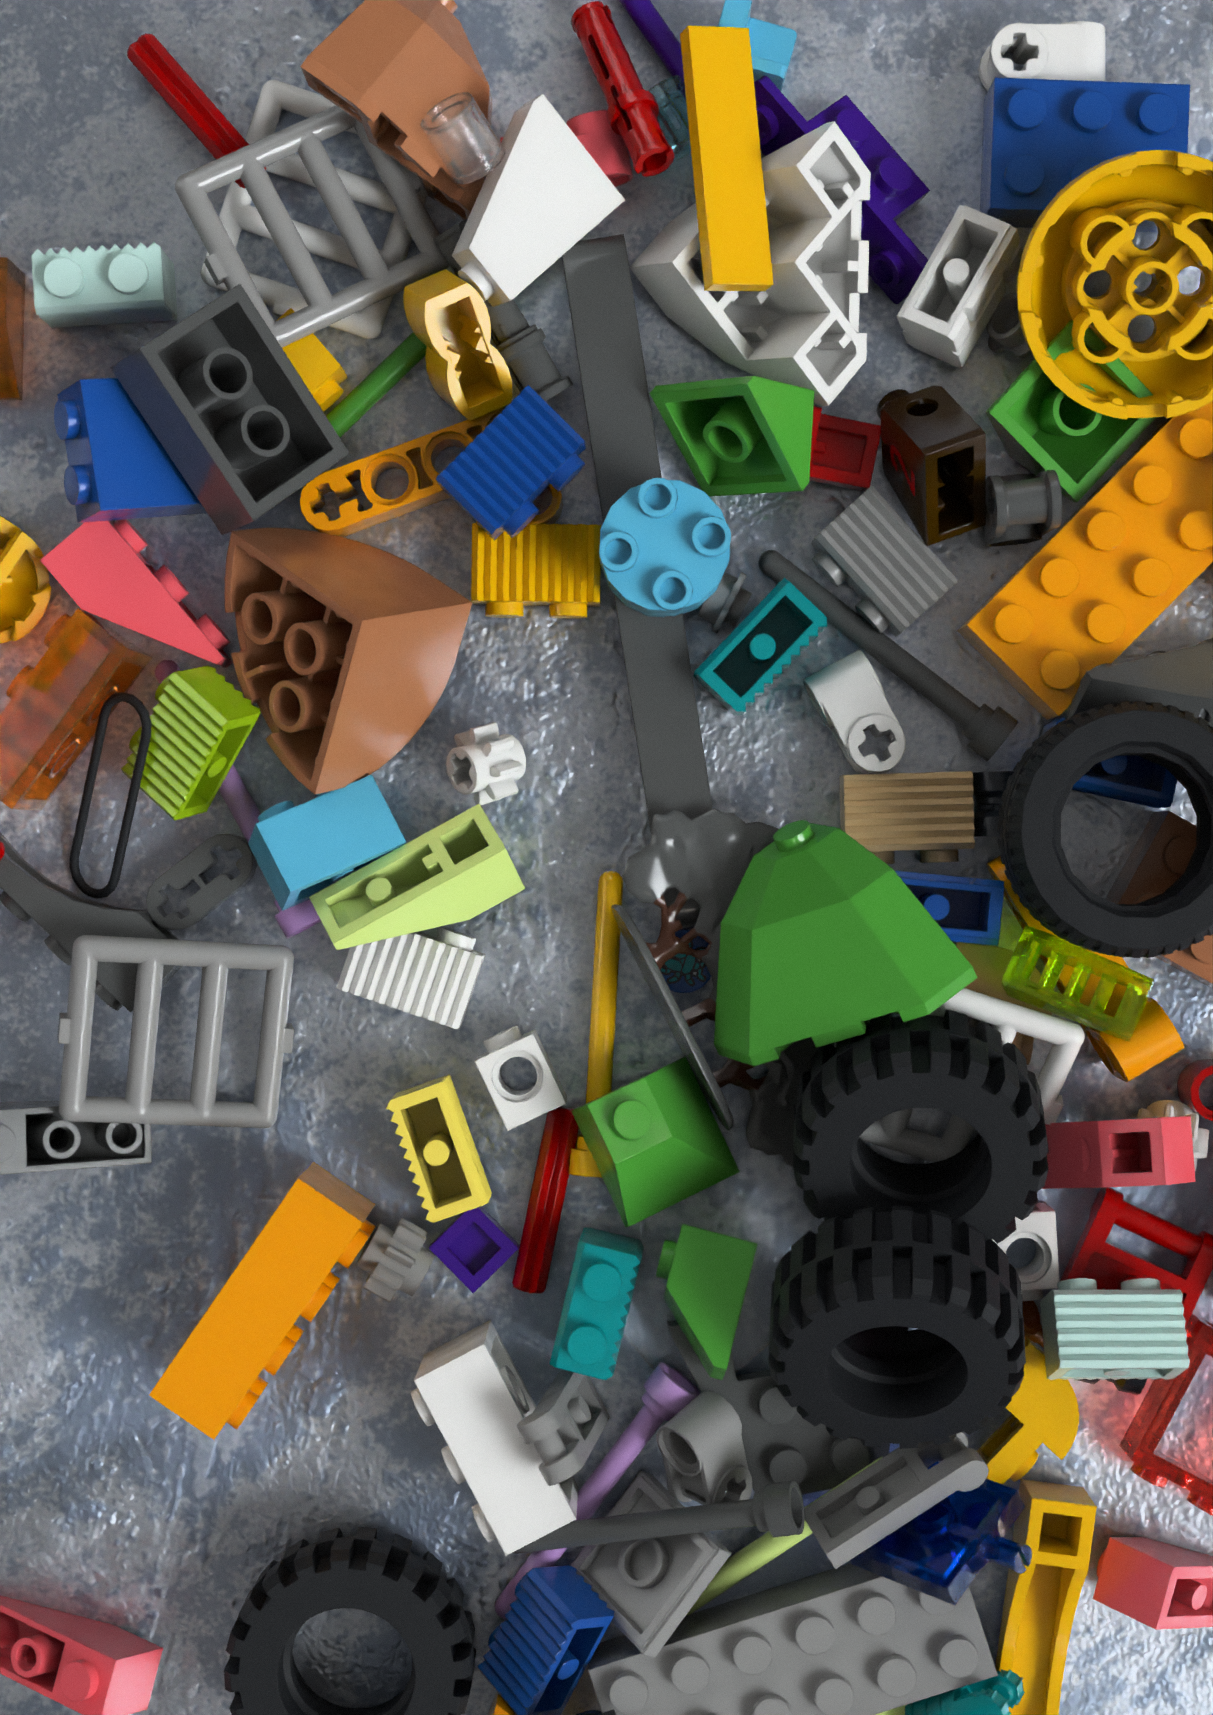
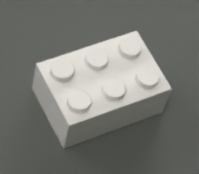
[411,1320,578,1556]

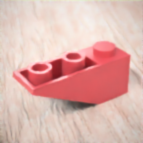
[40,519,233,668]
[1041,1116,1196,1189]
[0,1595,163,1715]

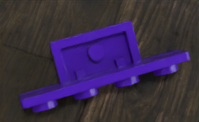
[754,76,930,304]

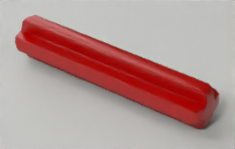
[127,33,266,188]
[512,1106,579,1294]

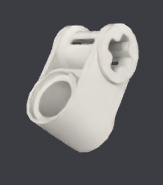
[978,21,1105,91]
[803,649,906,774]

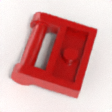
[1060,1187,1213,1327]

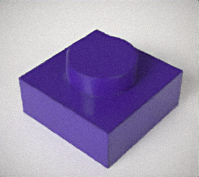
[429,1206,520,1293]

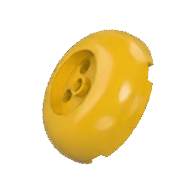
[1016,150,1213,420]

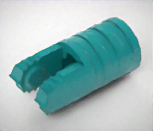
[905,1669,1025,1715]

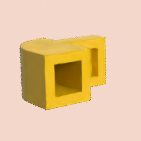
[977,1336,1079,1490]

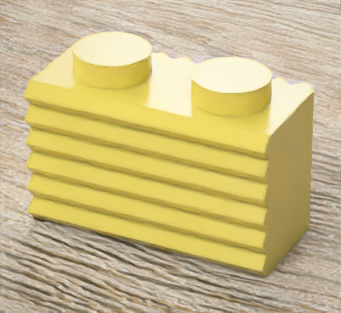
[386,1074,492,1223]

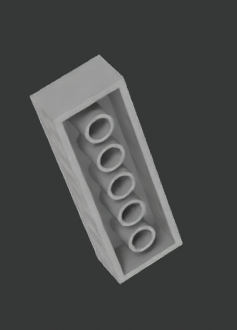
[588,1532,998,1715]

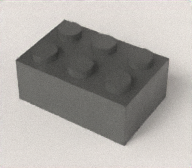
[110,284,350,535]

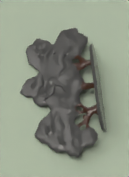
[611,809,836,1167]

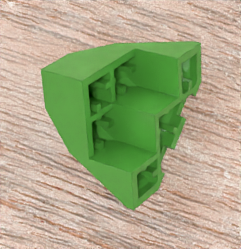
[714,820,978,1066]

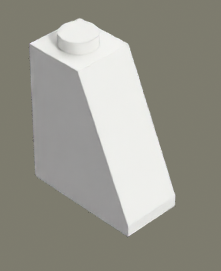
[452,94,625,307]

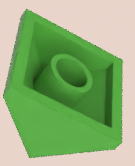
[985,320,1157,503]
[649,376,814,497]

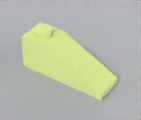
[309,804,525,950]

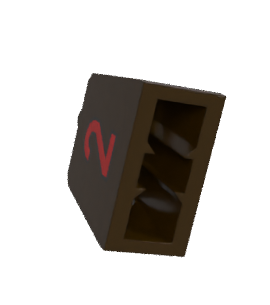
[877,386,986,546]

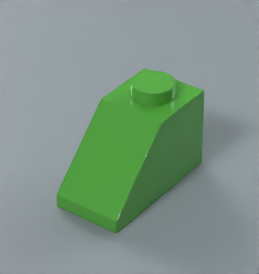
[655,1224,758,1380]

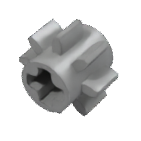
[356,1218,435,1302]

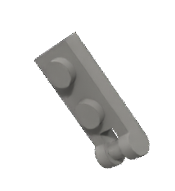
[517,1370,610,1486]
[804,1431,989,1569]

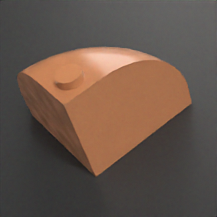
[224,528,473,795]

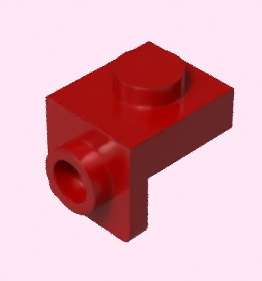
[809,406,881,492]

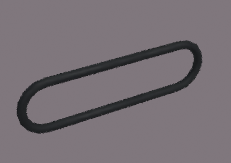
[69,692,152,899]

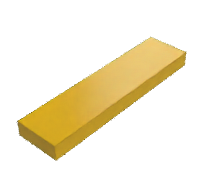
[680,25,774,291]

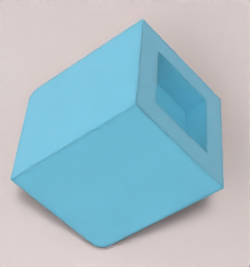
[718,0,797,91]

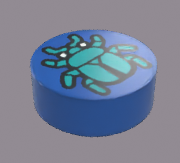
[661,929,711,993]

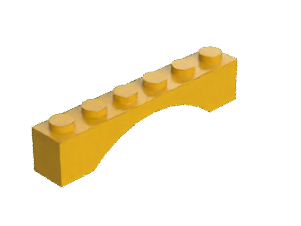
[995,1479,1097,1715]

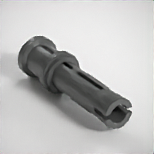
[433,219,573,401]

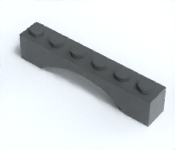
[0,832,182,1012]

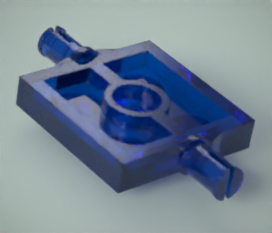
[850,1461,1032,1606]

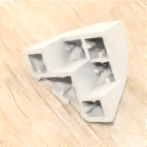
[629,121,871,406]

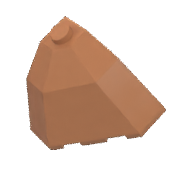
[300,0,492,220]

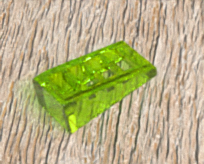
[1002,925,1155,1042]

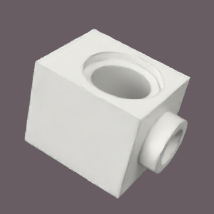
[475,1025,567,1131]
[991,1202,1060,1301]

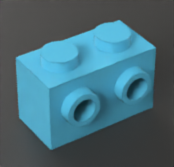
[248,775,406,911]

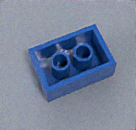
[980,78,1190,233]

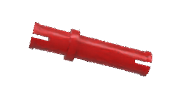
[571,1,675,177]

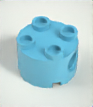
[599,478,731,617]

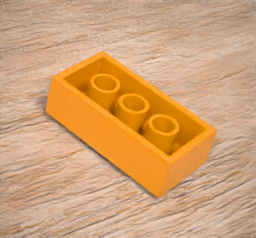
[149,1162,376,1440]

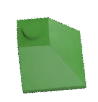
[571,1056,740,1227]

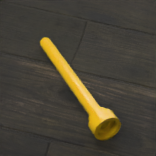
[569,870,623,1178]

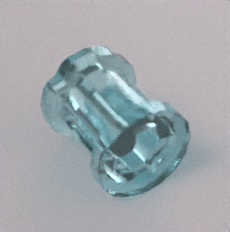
[648,75,691,162]

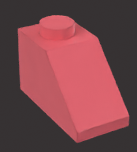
[1093,1537,1213,1630]

